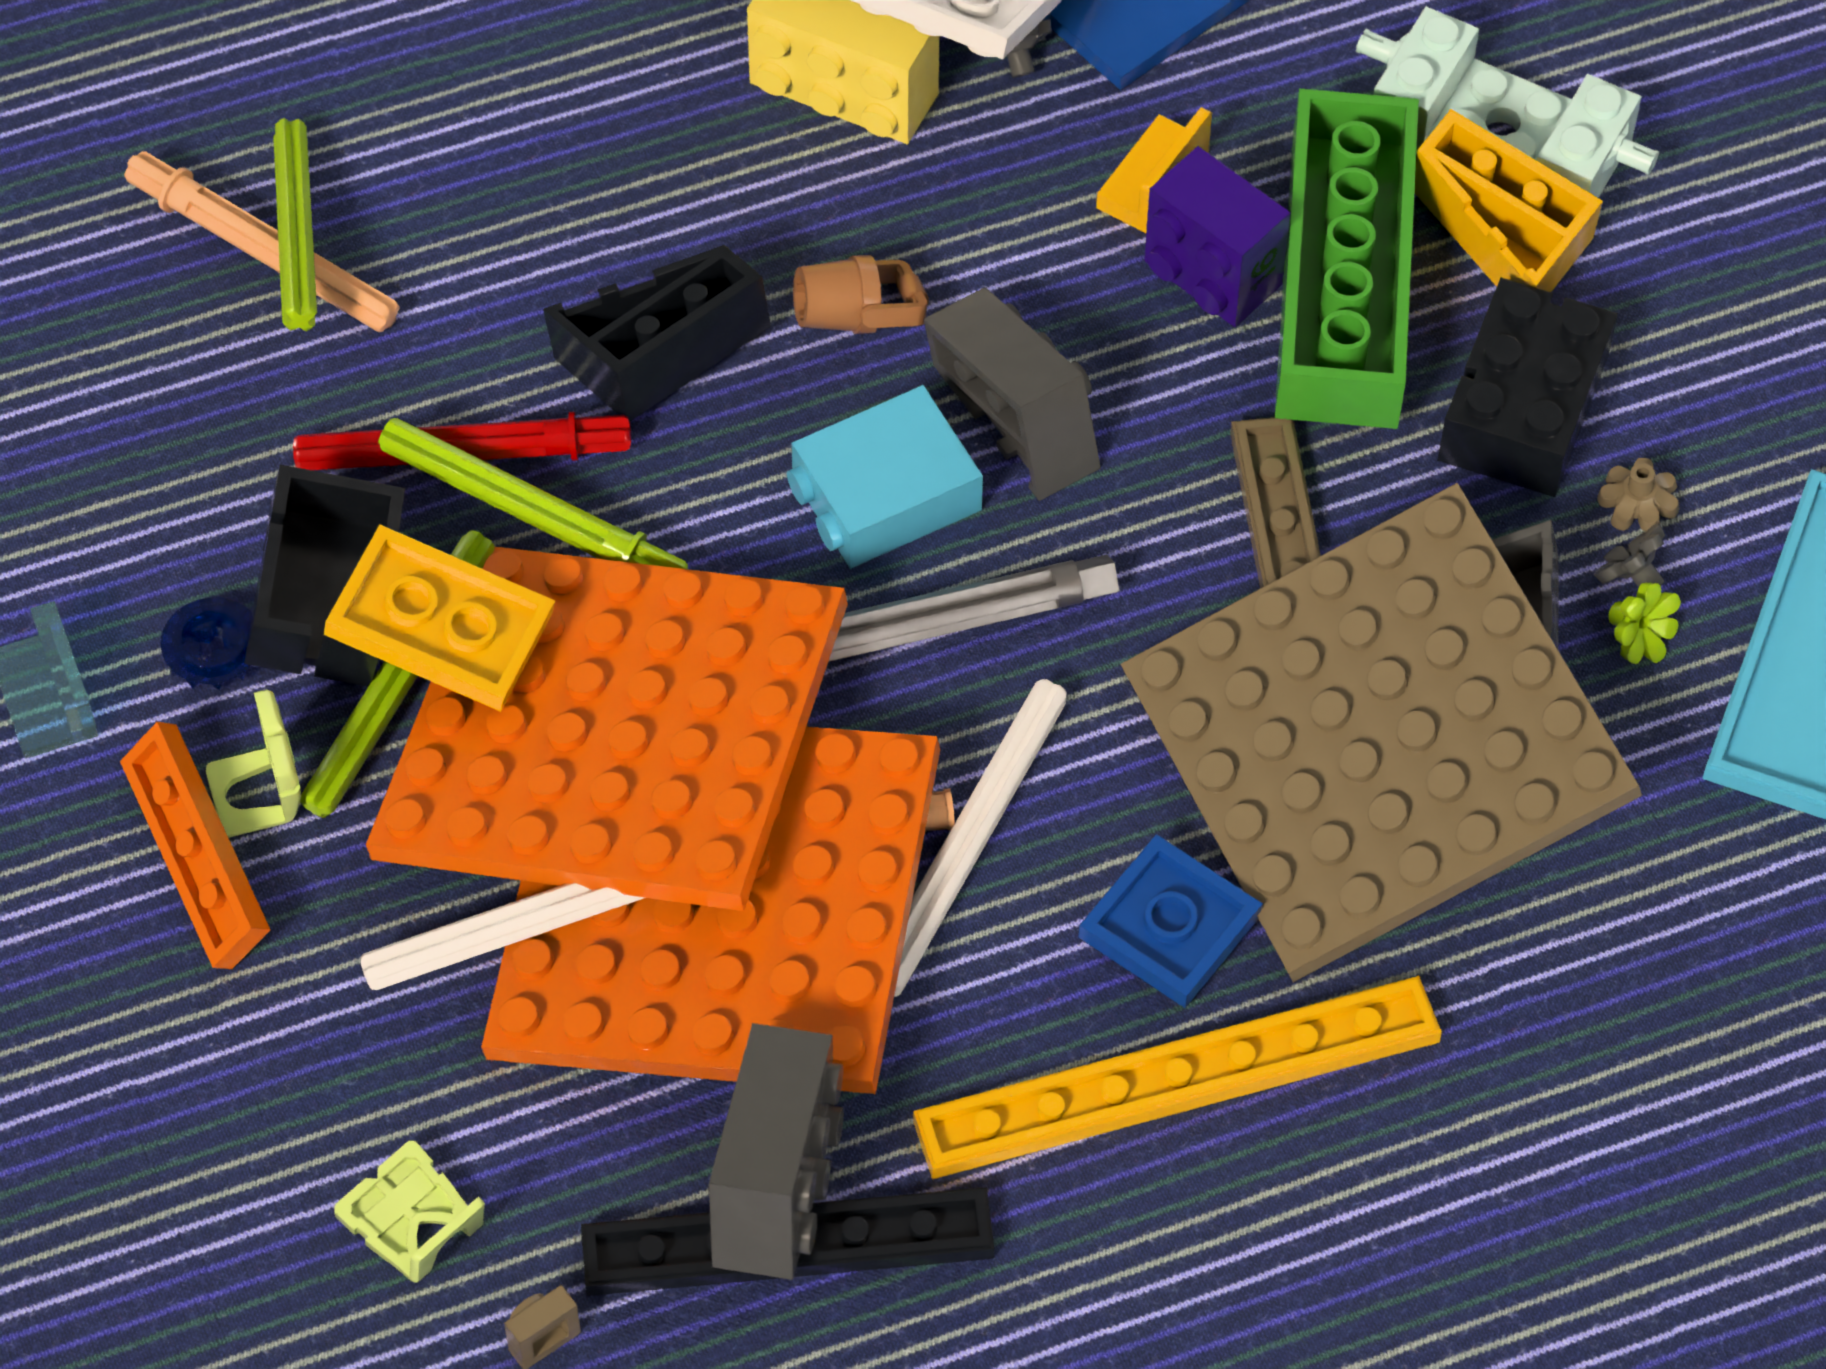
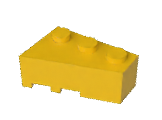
[1414,109,1603,293]

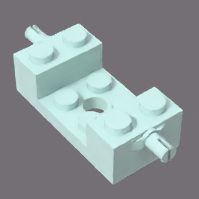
[1356,6,1659,198]

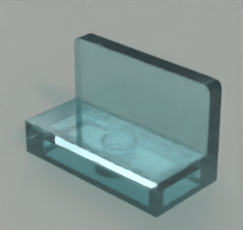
[0,601,99,758]

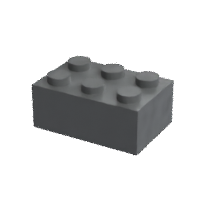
[709,1023,844,1280]

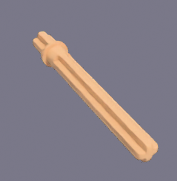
[124,151,399,332]

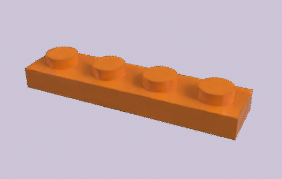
[120,722,271,969]

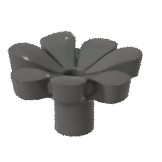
[1007,19,1052,78]
[1593,523,1665,588]

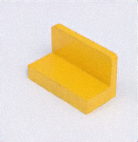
[1096,107,1212,233]

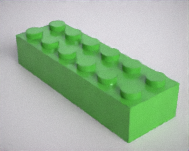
[1274,88,1419,429]

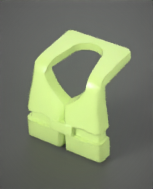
[205,690,301,838]
[334,1141,484,1283]

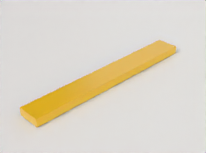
[913,976,1442,1180]

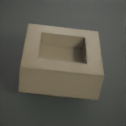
[504,1285,581,1369]

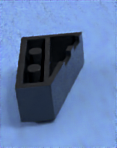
[543,245,771,422]

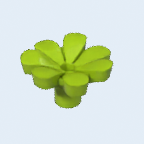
[1608,582,1681,664]

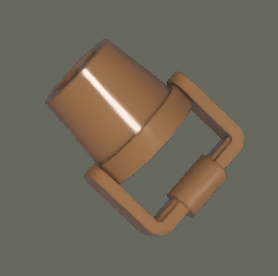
[793,255,929,334]

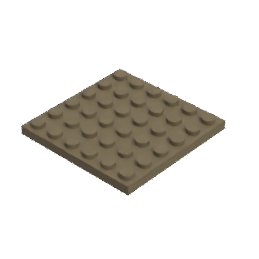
[1121,483,1642,982]

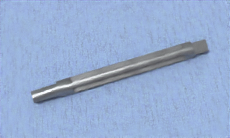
[828,554,1119,662]

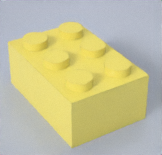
[747,0,940,144]

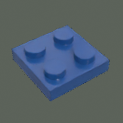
[1078,834,1263,1008]

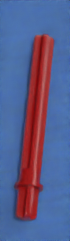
[293,411,631,470]

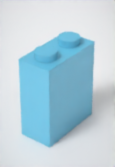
[787,385,983,569]

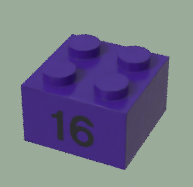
[1144,146,1291,328]

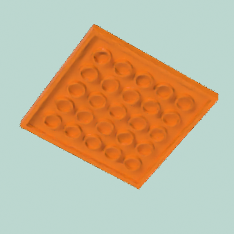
[366,547,848,911]
[481,727,940,1094]

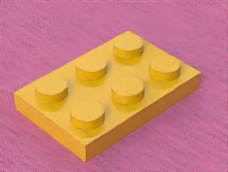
[324,525,555,712]

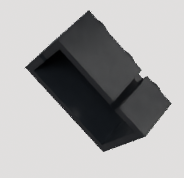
[1437,278,1618,497]
[244,464,405,686]

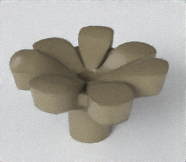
[1597,458,1679,531]

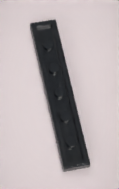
[581,1187,994,1296]

